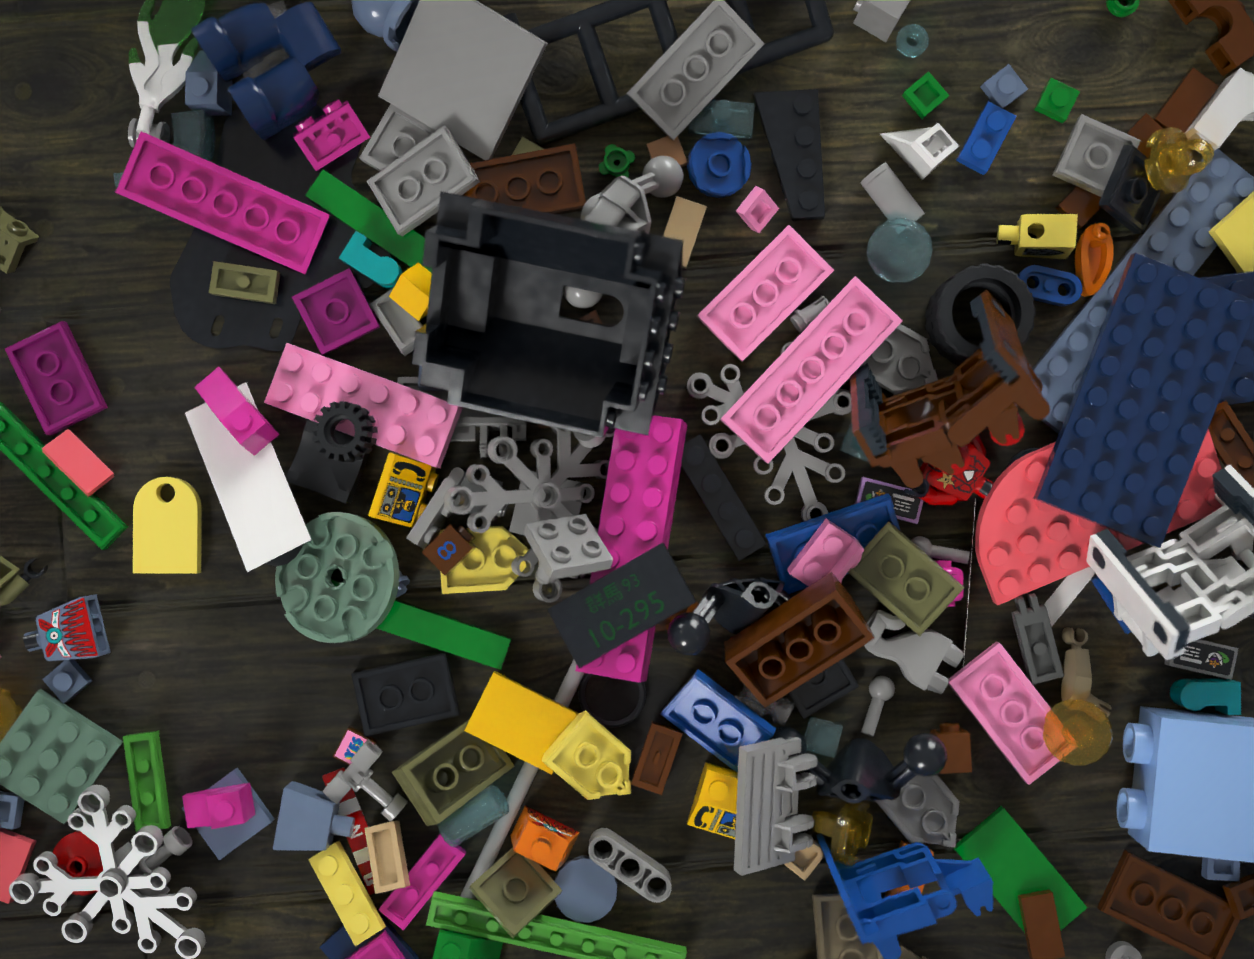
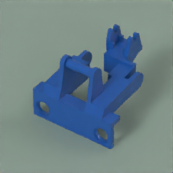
[816,833,994,959]

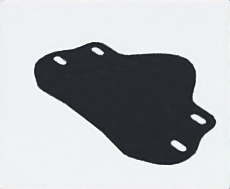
[170,104,391,351]

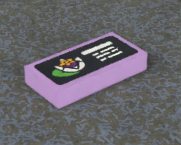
[855,477,923,524]

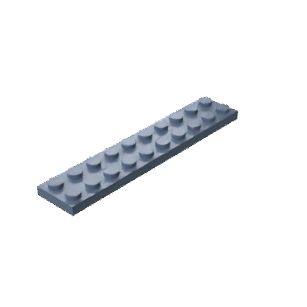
[1033,149,1254,434]

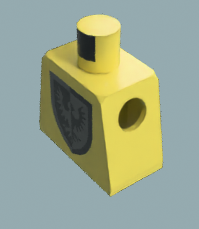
[997,214,1078,259]

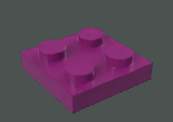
[292,268,381,355]

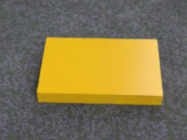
[464,671,579,775]

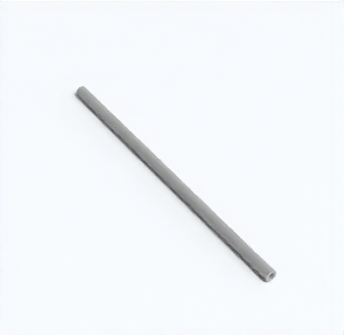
[460,659,584,900]

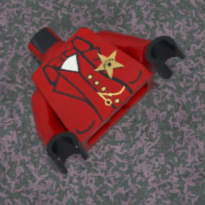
[904,434,994,505]

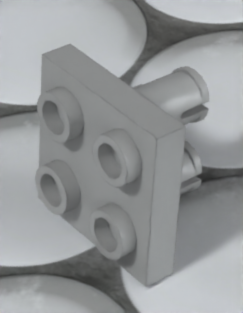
[524,514,613,584]

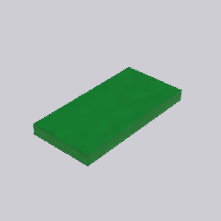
[953,806,1088,933]

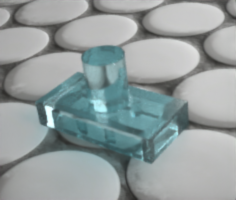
[688,100,755,139]

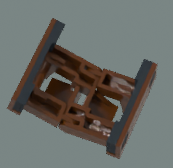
[850,290,1050,488]

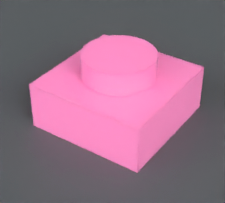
[736,186,779,233]

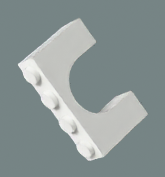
[1181,67,1254,157]

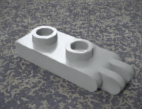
[406,467,466,549]

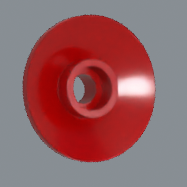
[52,831,103,896]

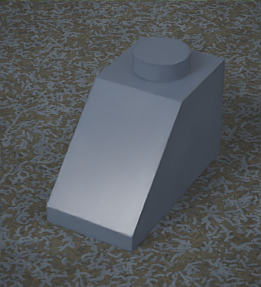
[185,51,232,116]

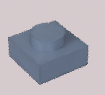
[980,64,1028,109]
[42,659,92,704]
[0,791,24,829]
[1201,857,1240,881]

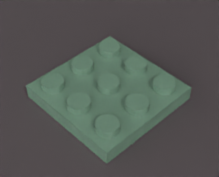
[0,689,123,824]

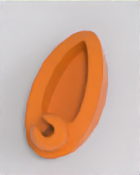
[1075,222,1114,297]

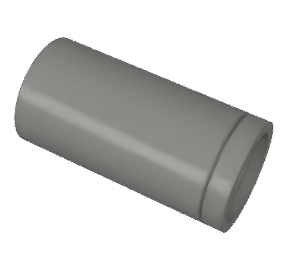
[860,162,925,234]

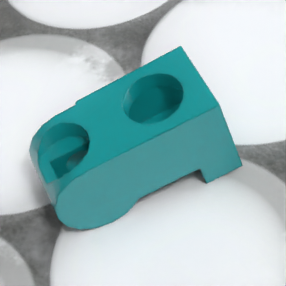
[339,231,403,289]
[1170,678,1241,715]

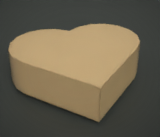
[785,839,823,881]

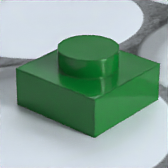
[902,71,949,120]
[1034,78,1080,123]

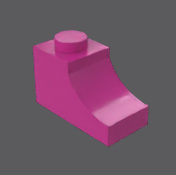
[182,782,255,829]

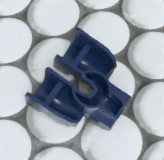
[190,2,341,140]

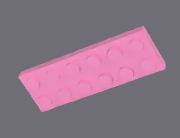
[720,276,903,464]
[264,343,463,469]

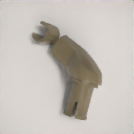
[1061,627,1111,723]

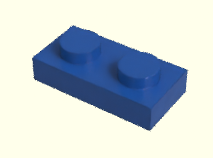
[955,101,1017,175]

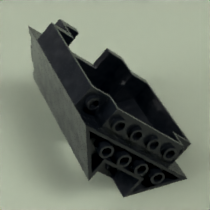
[412,191,686,438]

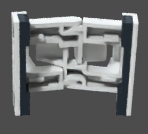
[1086,465,1254,660]

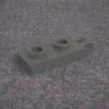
[1011,593,1064,684]

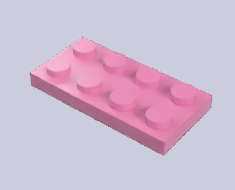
[697,225,834,362]
[948,641,1080,785]

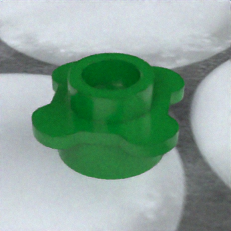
[599,144,635,178]

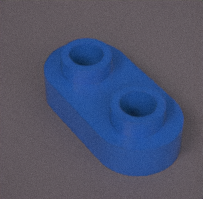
[1017,265,1082,306]

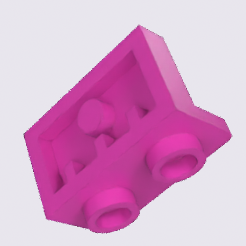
[293,99,370,171]

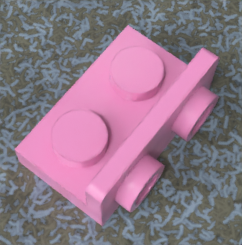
[787,519,864,586]

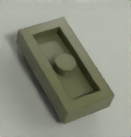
[209,261,281,304]

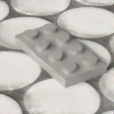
[626,0,765,140]

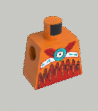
[510,806,579,871]

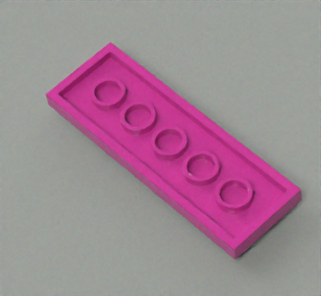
[115,131,330,275]

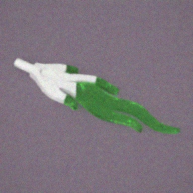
[129,0,205,135]

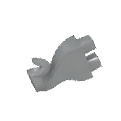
[864,610,964,694]

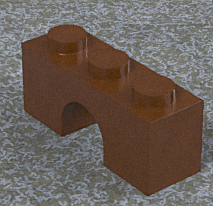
[1168,0,1254,77]

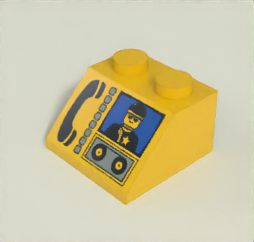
[368,452,439,528]
[687,762,738,839]

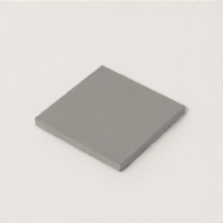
[378,0,548,160]

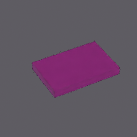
[5,321,108,436]

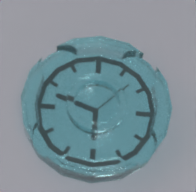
[867,217,933,283]

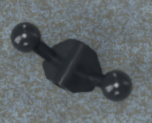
[667,577,792,655]
[769,727,947,803]

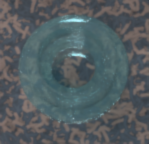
[896,24,929,57]

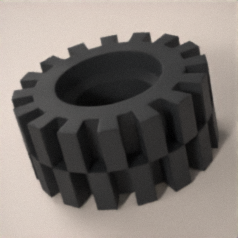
[311,401,378,462]

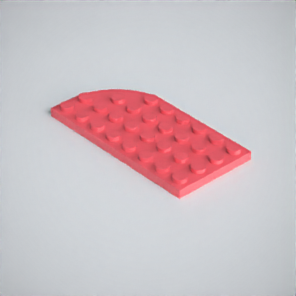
[975,429,1222,606]

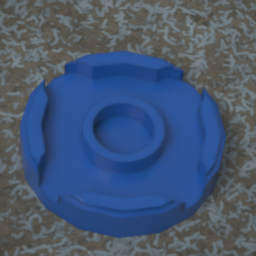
[687,132,752,198]

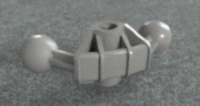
[563,155,683,308]

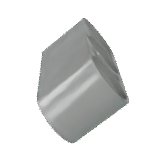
[589,828,672,903]

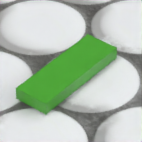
[123,730,171,833]

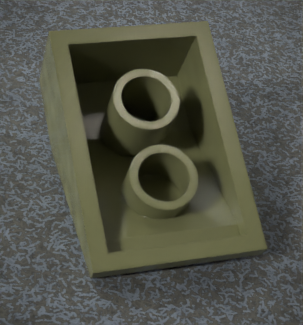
[392,719,515,826]

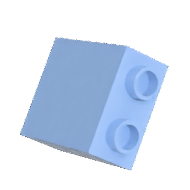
[1116,706,1254,863]

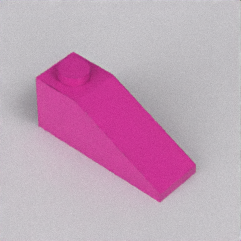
[194,367,279,456]

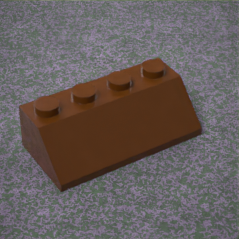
[724,572,875,708]

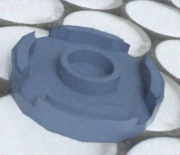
[554,855,617,923]

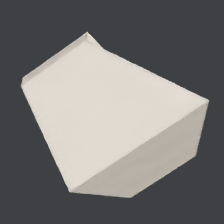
[880,123,959,180]

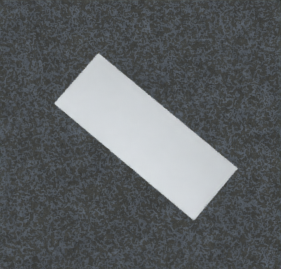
[185,382,311,572]

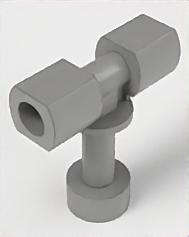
[323,739,408,822]
[115,826,193,895]

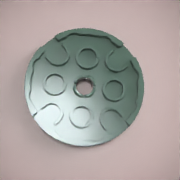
[275,512,399,643]

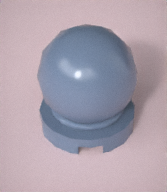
[351,0,420,52]

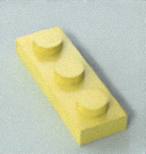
[308,841,386,946]

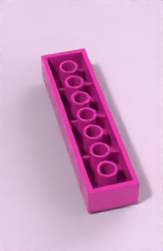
[576,415,687,683]

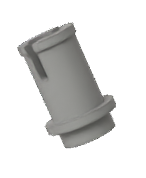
[790,296,830,333]

